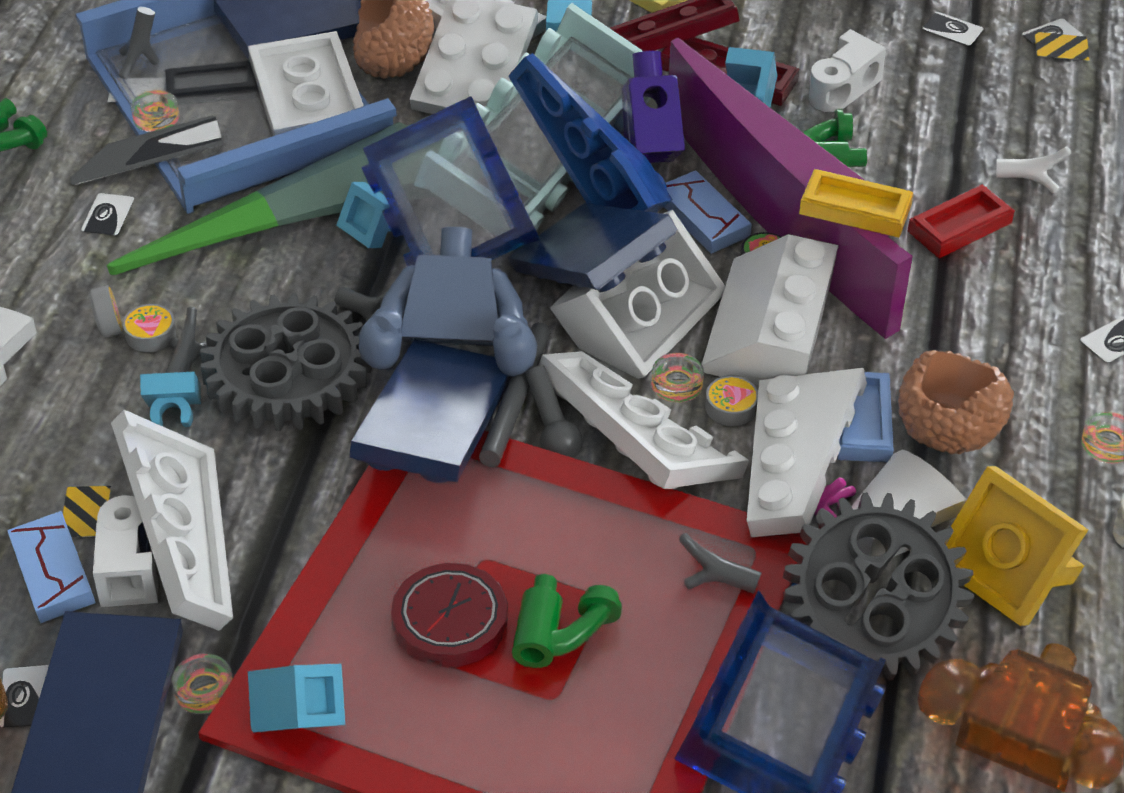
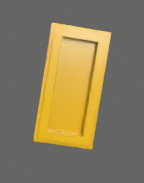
[799,169,914,238]

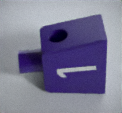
[622,51,685,163]

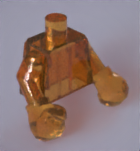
[918,643,1124,792]

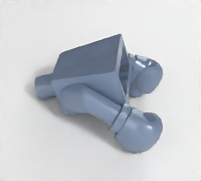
[359,227,537,376]

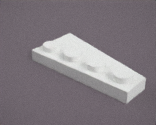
[539,351,749,489]
[747,368,867,537]
[111,410,233,631]

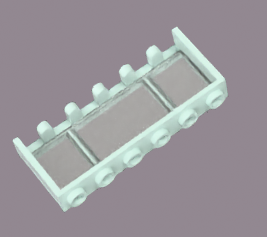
[414,3,651,251]

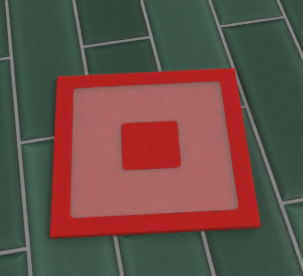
[198,430,807,793]

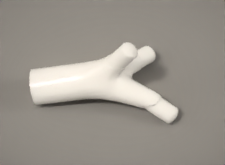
[996,147,1071,194]

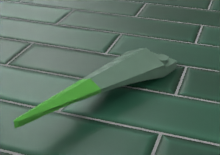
[106,111,486,275]

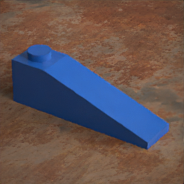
[508,53,673,213]

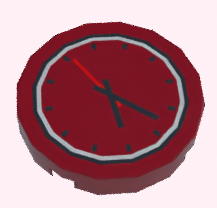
[391,563,508,668]

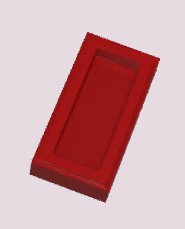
[907,184,1015,259]

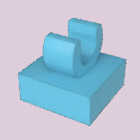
[336,182,403,248]
[140,372,201,427]

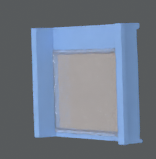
[76,0,397,214]

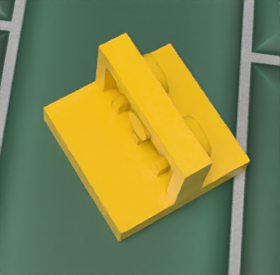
[946,466,1089,626]

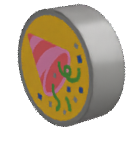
[89,284,123,338]
[123,304,176,352]
[705,376,758,426]

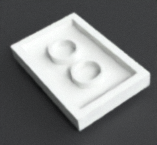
[410,0,538,129]
[248,31,364,136]

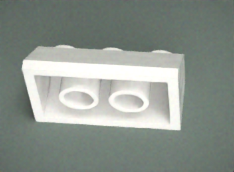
[550,210,725,379]
[700,234,838,386]

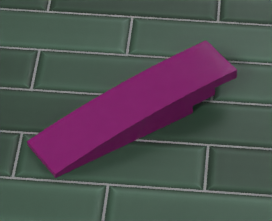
[669,38,913,339]

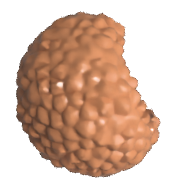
[353,0,434,79]
[898,350,1014,454]

